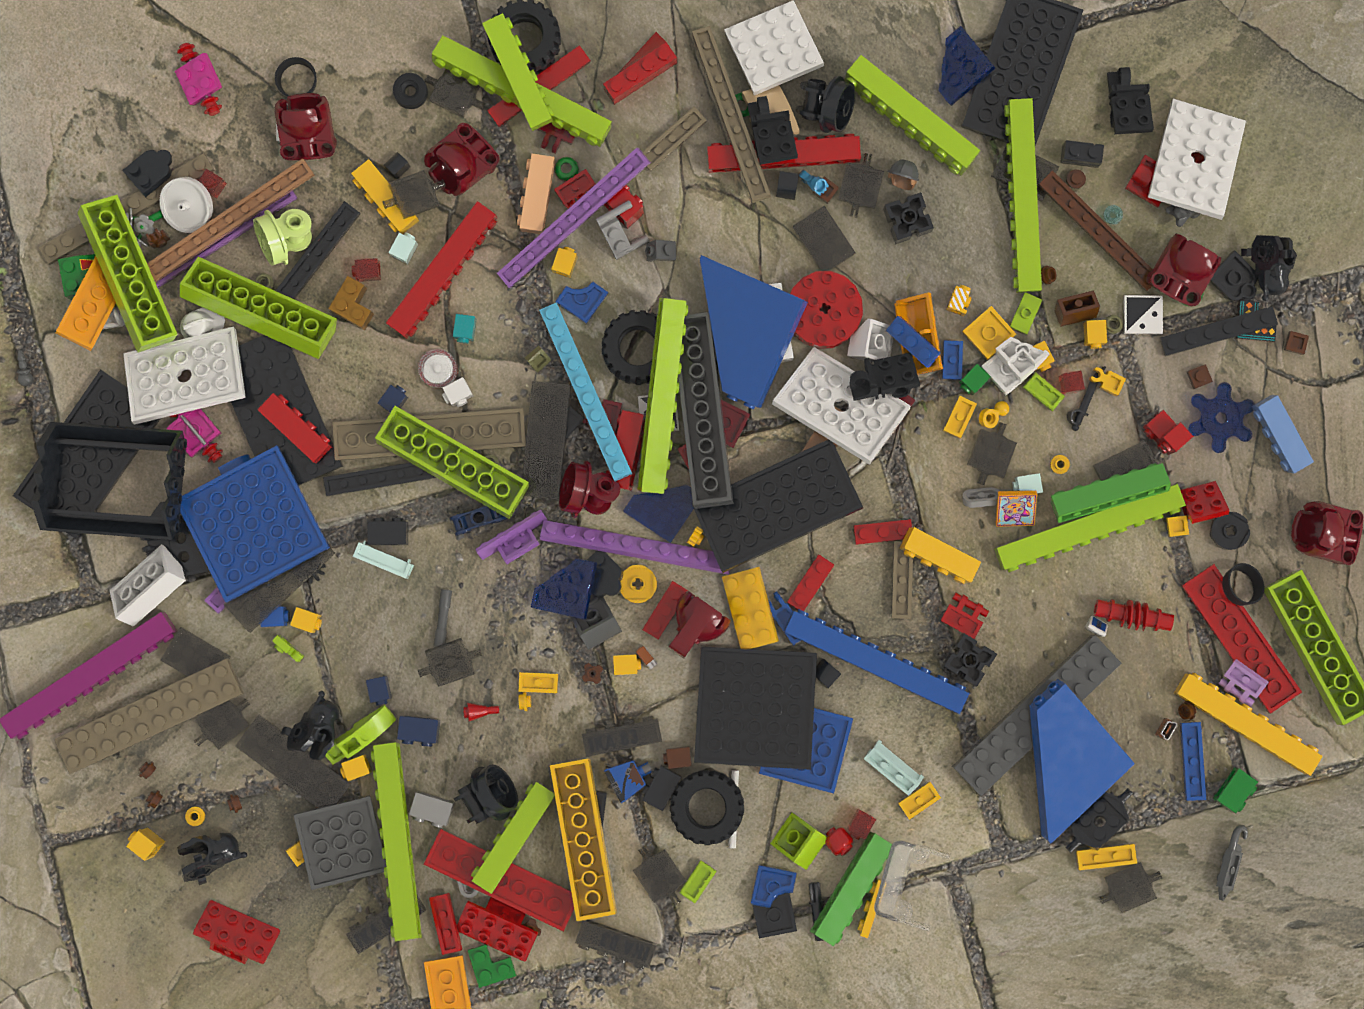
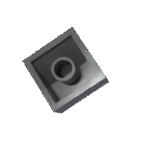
[568,597,622,650]

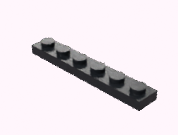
[275,201,361,300]
[1160,306,1278,357]
[323,463,436,497]

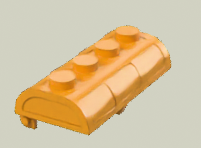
[894,292,943,375]

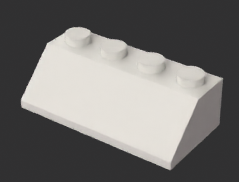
[110,544,186,626]

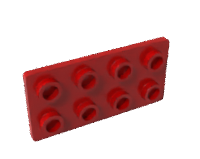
[457,897,538,962]
[193,900,280,964]

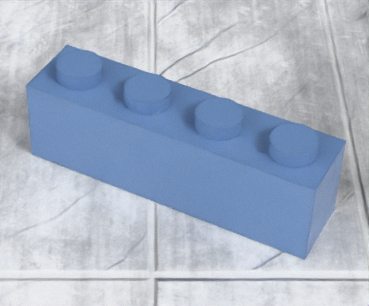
[1252,395,1314,474]

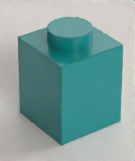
[453,314,477,344]

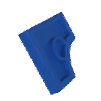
[555,282,608,324]
[751,865,797,908]

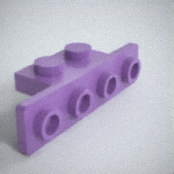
[475,510,547,564]

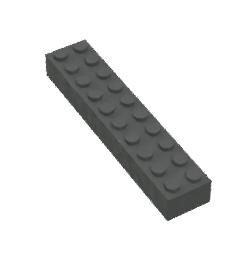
[678,312,734,509]
[952,635,1122,796]

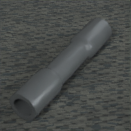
[433,589,452,648]

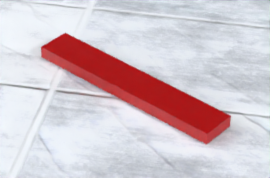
[487,45,591,127]

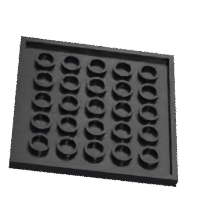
[694,647,817,770]

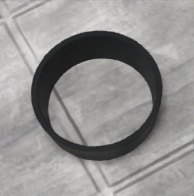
[275,57,317,97]
[1222,563,1265,606]

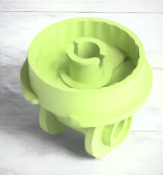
[253,209,312,266]

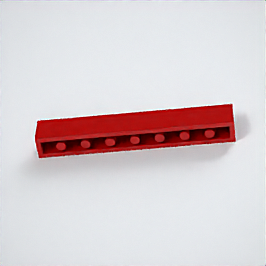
[707,134,861,173]
[386,201,497,339]

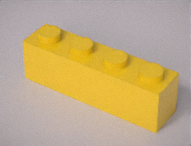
[351,159,419,234]
[899,527,981,584]

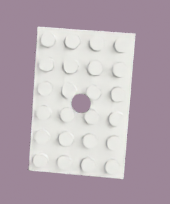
[1148,99,1246,220]
[123,327,246,425]
[772,347,911,465]

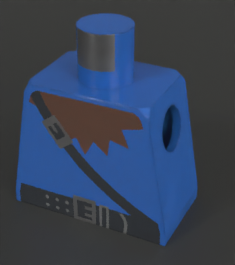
[604,760,653,803]

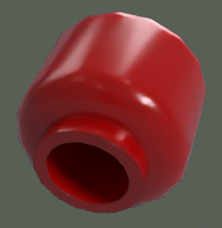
[825,827,853,856]

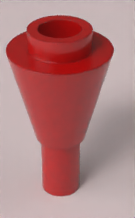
[463,703,499,722]

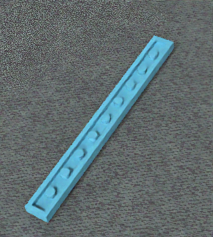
[539,302,632,481]

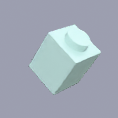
[388,232,418,265]
[1012,473,1043,494]

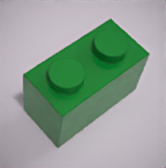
[1212,767,1258,814]

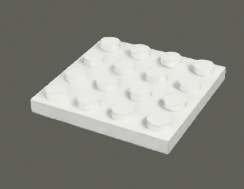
[724,0,824,96]

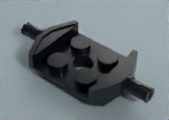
[1065,788,1133,853]

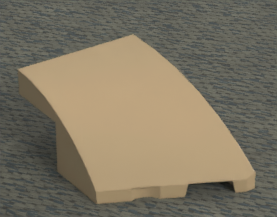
[742,85,799,134]

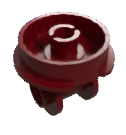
[559,461,620,518]

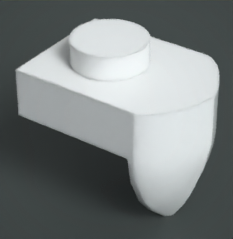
[103,307,125,329]

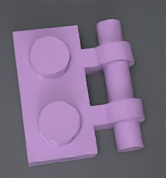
[1218,659,1269,707]

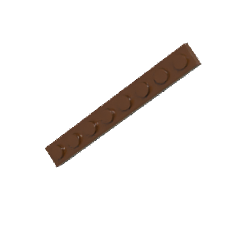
[1038,170,1161,291]

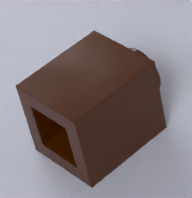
[663,746,692,769]

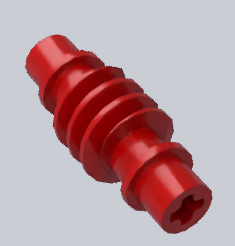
[1094,599,1174,631]

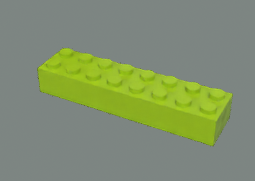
[844,55,981,176]
[77,195,178,353]
[180,257,337,359]
[375,406,529,519]
[1264,570,1364,725]

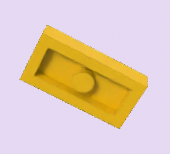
[943,396,977,439]
[519,672,558,693]
[898,781,941,820]

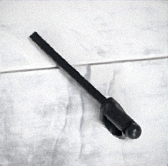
[1067,366,1106,431]

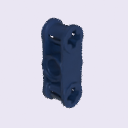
[449,506,508,536]

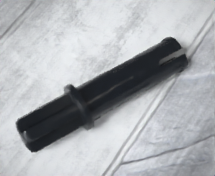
[808,882,824,941]

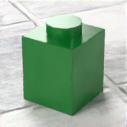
[959,364,991,395]

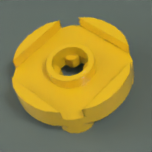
[620,565,657,603]

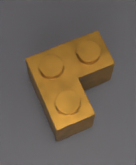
[328,276,374,330]

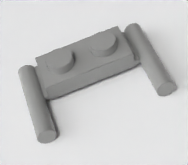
[596,200,649,260]

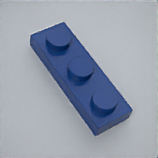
[886,316,941,368]

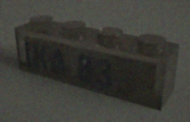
[582,715,663,757]
[346,895,426,954]
[575,919,657,970]

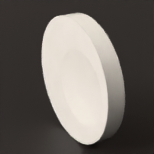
[160,177,213,233]

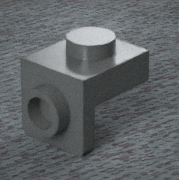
[645,240,676,262]

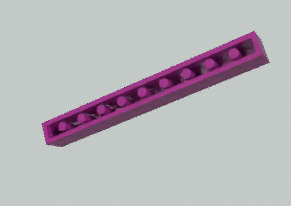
[0,612,178,739]

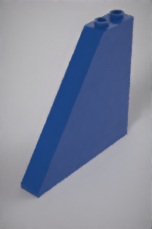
[700,255,808,409]
[1029,679,1135,844]

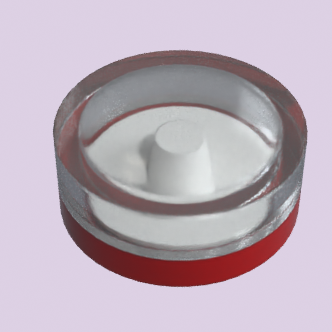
[418,349,458,389]

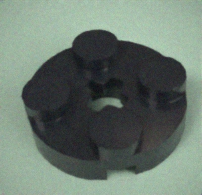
[1210,512,1250,550]

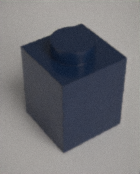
[378,385,409,413]
[366,676,392,706]

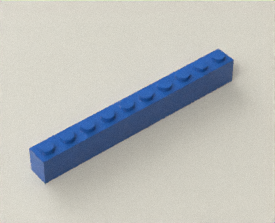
[783,609,969,714]

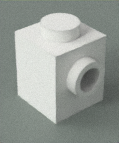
[442,377,473,407]

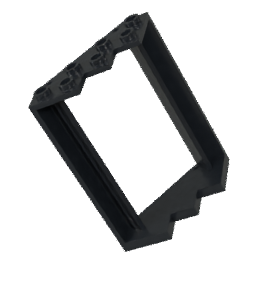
[31,422,187,540]

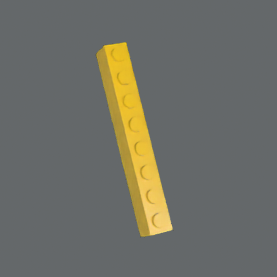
[1174,673,1323,776]

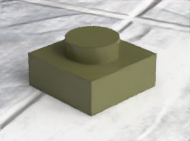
[525,345,551,373]

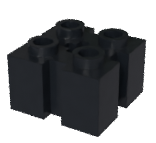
[883,192,934,245]
[942,633,997,687]

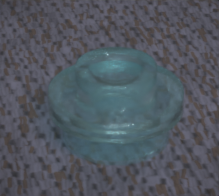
[1104,205,1123,224]

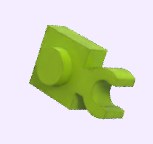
[272,635,304,662]

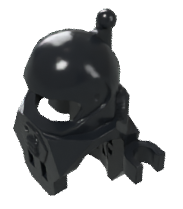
[1241,235,1297,301]
[281,691,339,760]
[177,833,247,885]

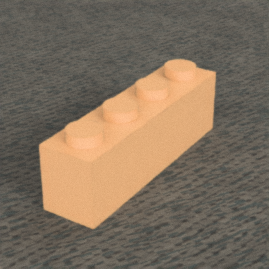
[517,154,555,234]

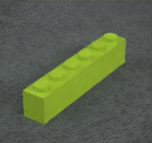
[482,13,554,131]
[471,782,555,894]

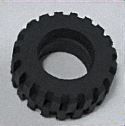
[487,0,561,74]
[601,310,657,385]
[669,770,744,845]

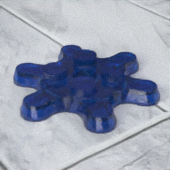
[1188,382,1255,453]

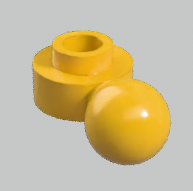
[979,401,1009,428]

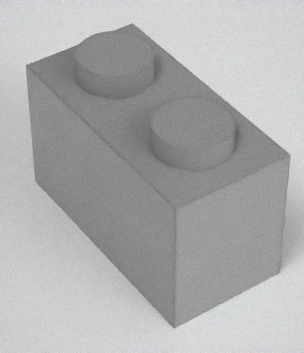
[409,791,455,828]

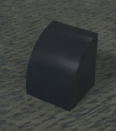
[384,152,411,179]
[776,171,799,200]
[816,659,841,688]

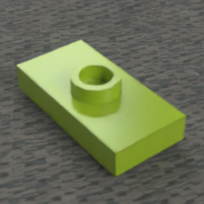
[1010,292,1042,335]
[1023,372,1065,411]
[679,860,717,903]

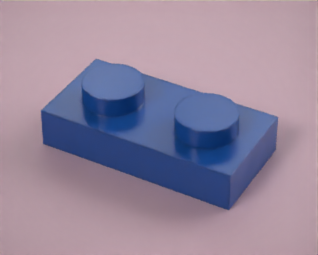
[942,340,963,380]

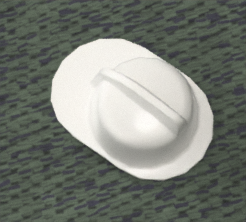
[180,308,225,338]

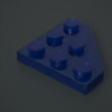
[938,26,995,106]
[623,485,694,543]
[531,559,597,619]

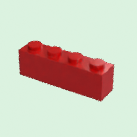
[257,393,332,464]
[606,410,646,491]

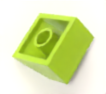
[770,812,827,870]

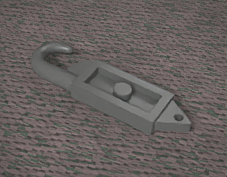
[1216,825,1248,901]

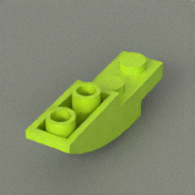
[325,704,396,765]

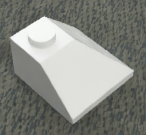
[847,319,893,362]

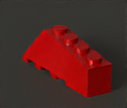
[603,32,677,105]

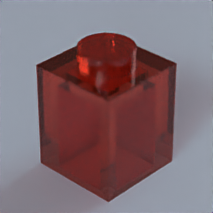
[198,169,227,199]
[352,258,381,282]
[1059,370,1085,395]
[847,808,876,840]

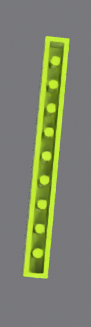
[432,35,612,147]
[1004,98,1042,293]
[637,298,688,494]
[994,484,1186,572]
[371,742,422,941]

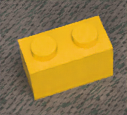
[126,828,166,861]

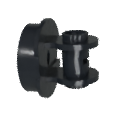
[796,76,855,133]
[454,764,518,824]

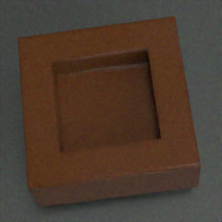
[812,176,839,204]
[1284,331,1309,355]
[1187,364,1213,390]

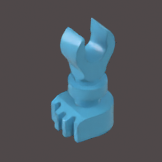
[799,170,829,196]

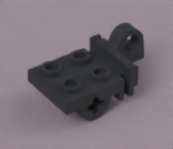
[1107,67,1154,135]
[747,96,798,165]
[849,352,920,401]

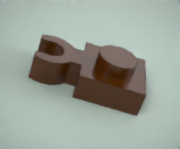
[145,228,170,249]

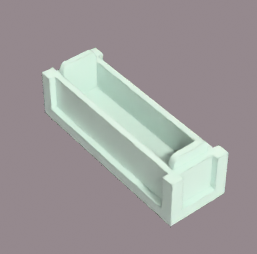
[353,540,414,579]
[864,740,924,796]

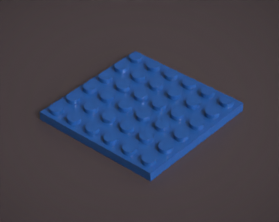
[180,445,330,602]

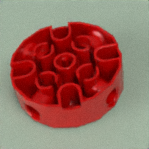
[790,271,863,349]

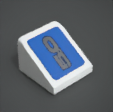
[1085,616,1108,637]

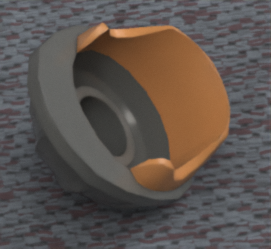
[887,159,919,190]

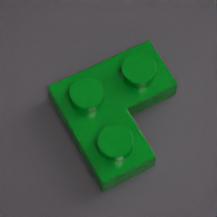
[468,944,517,988]

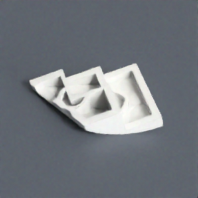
[981,337,1049,395]

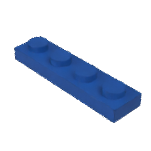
[1180,722,1206,801]

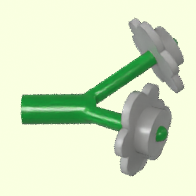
[125,208,163,247]

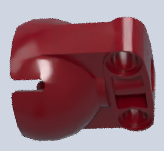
[274,93,337,161]
[424,123,499,196]
[1147,233,1221,307]
[1291,501,1364,565]
[668,591,731,659]

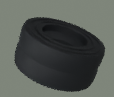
[393,73,428,109]

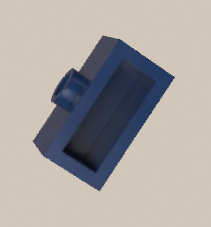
[397,716,440,747]

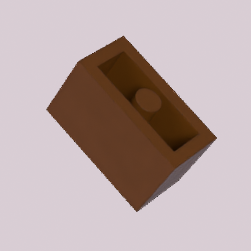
[1054,290,1100,327]

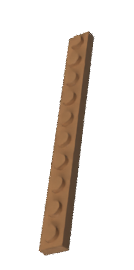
[147,159,315,282]

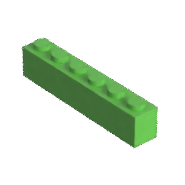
[1051,463,1171,523]
[809,831,894,946]

